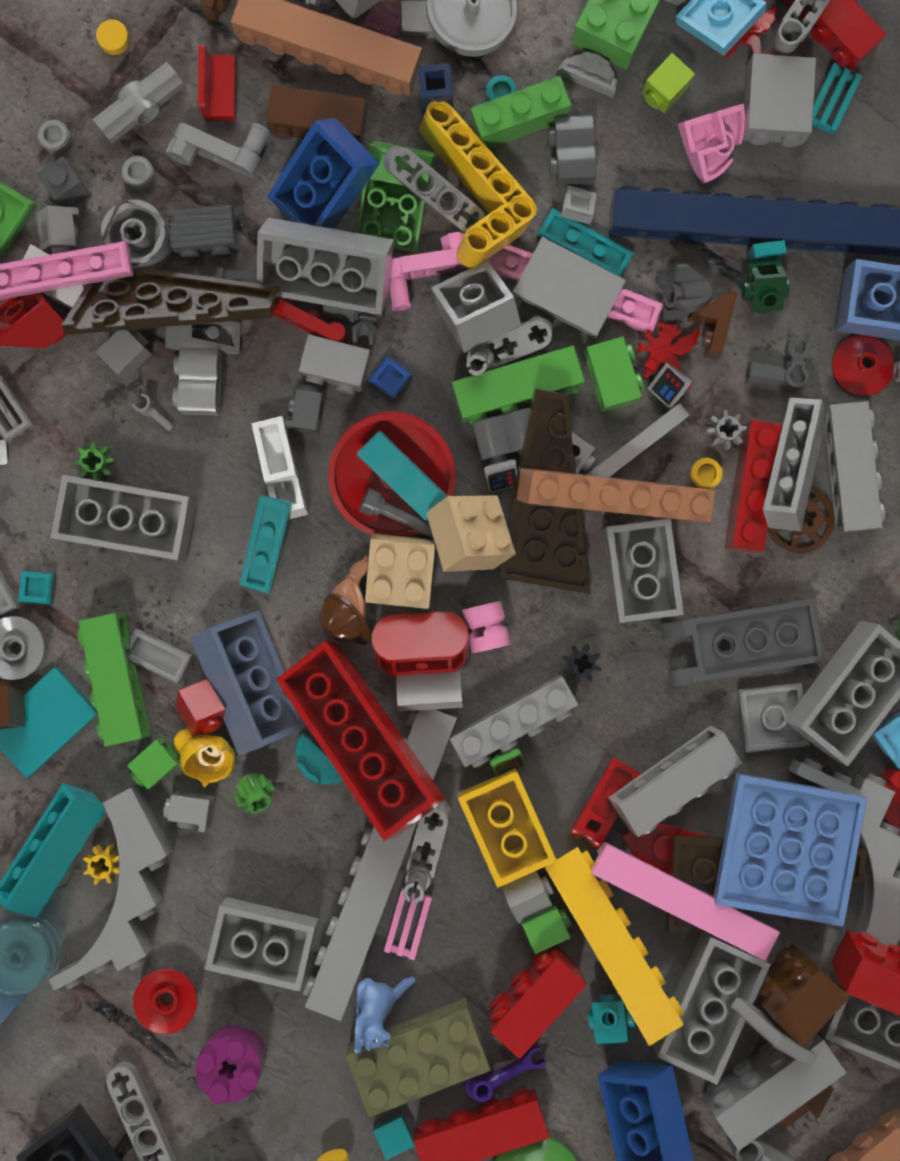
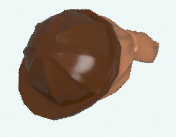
[319,555,372,645]

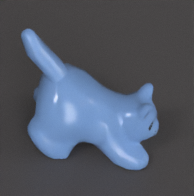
[354,976,416,1054]

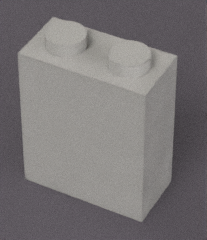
[743,54,816,147]

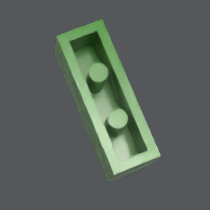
[470,76,571,149]

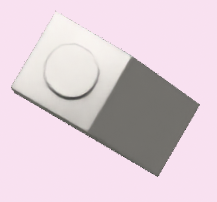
[165,321,241,354]

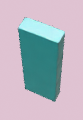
[537,207,634,277]
[357,430,447,521]
[239,495,293,594]

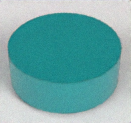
[486,75,517,102]

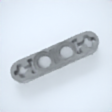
[383,146,485,232]
[587,403,690,477]
[106,1062,177,1161]

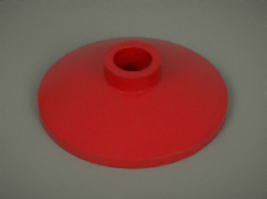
[831,334,895,396]
[133,968,198,1034]

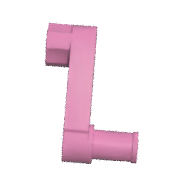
[389,232,469,311]

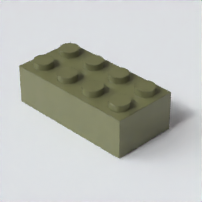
[346,998,491,1118]

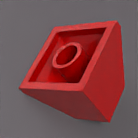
[0,292,65,348]

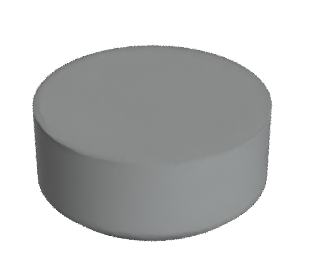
[38,120,72,154]
[122,156,155,190]

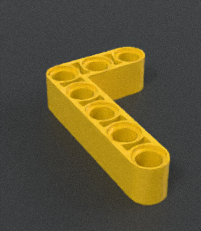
[419,101,537,268]

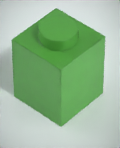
[127,737,180,789]
[521,902,572,954]

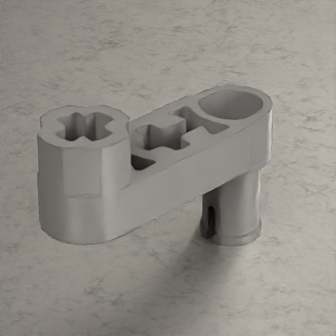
[769,0,831,56]
[166,123,271,177]
[466,315,553,376]
[403,801,452,903]

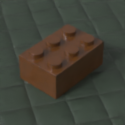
[756,944,849,1047]

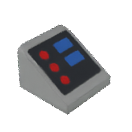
[648,363,692,409]
[483,459,517,493]

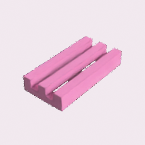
[384,888,432,960]

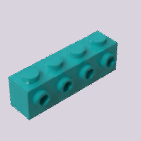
[0,783,105,918]

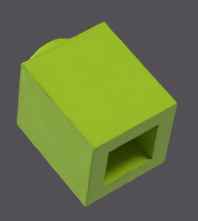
[642,53,695,114]

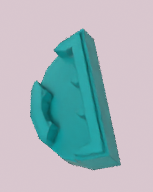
[295,731,342,785]

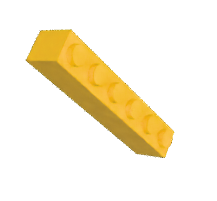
[545,847,685,1046]

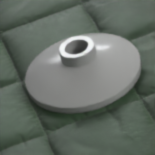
[0,616,45,680]

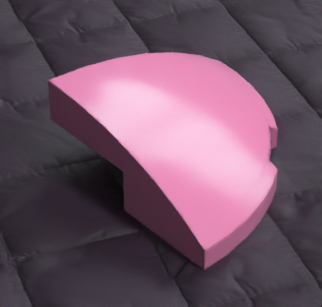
[678,103,745,184]

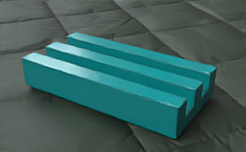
[812,63,862,135]

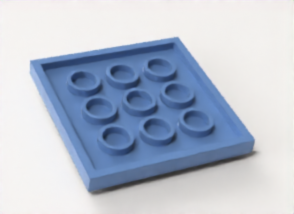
[713,773,867,927]

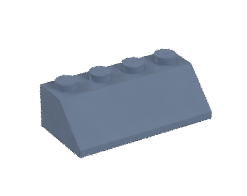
[190,610,307,756]

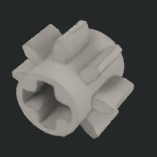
[704,410,747,451]

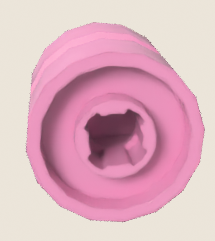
[462,601,511,653]

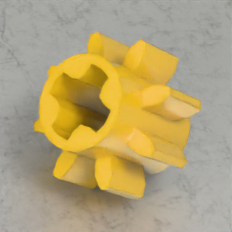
[83,844,119,885]

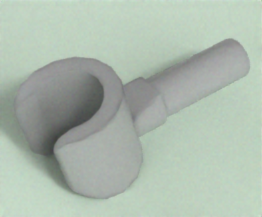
[132,394,174,432]

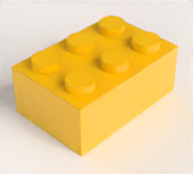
[457,768,557,888]

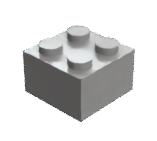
[431,260,521,353]

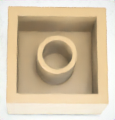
[426,496,516,572]
[365,533,436,609]

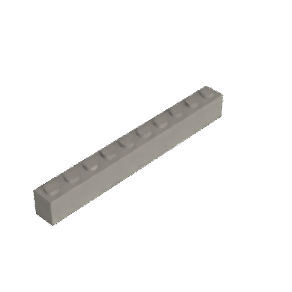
[303,709,457,1021]

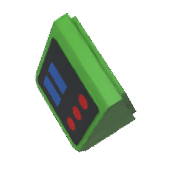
[489,745,526,776]

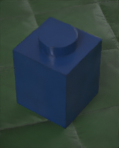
[418,63,453,114]

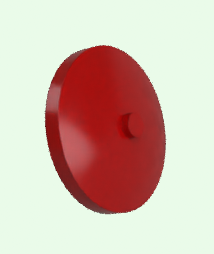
[328,411,456,537]

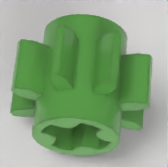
[74,442,117,481]
[233,773,276,813]

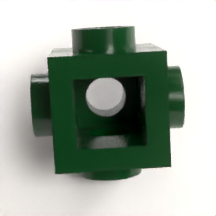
[741,260,790,314]

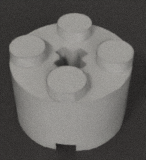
[101,199,172,270]

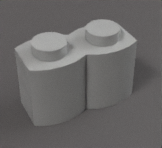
[172,348,223,416]

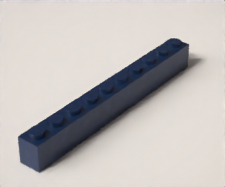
[609,186,900,257]

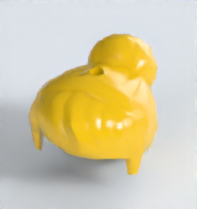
[173,728,236,787]

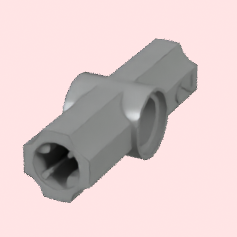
[93,62,185,144]

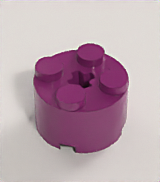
[195,1025,266,1104]

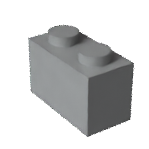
[299,334,372,395]

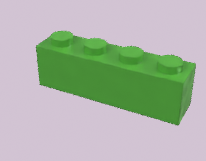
[452,345,585,425]
[77,613,151,747]

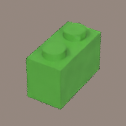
[584,336,644,413]

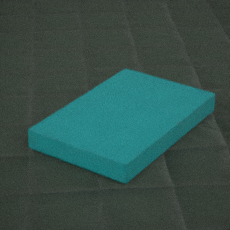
[0,667,98,778]

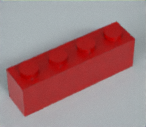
[780,0,887,71]
[724,420,783,553]
[414,1088,549,1161]

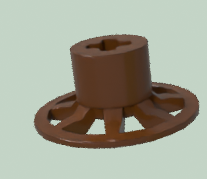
[768,487,834,553]

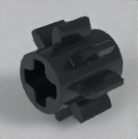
[562,644,602,683]

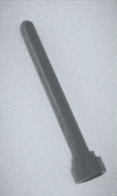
[358,488,434,539]

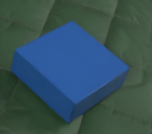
[368,356,413,401]

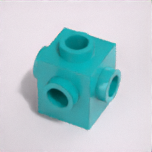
[588,994,636,1044]

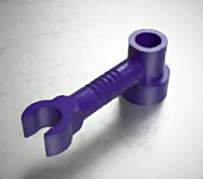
[463,1045,547,1102]

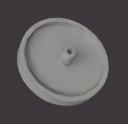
[427,0,517,56]

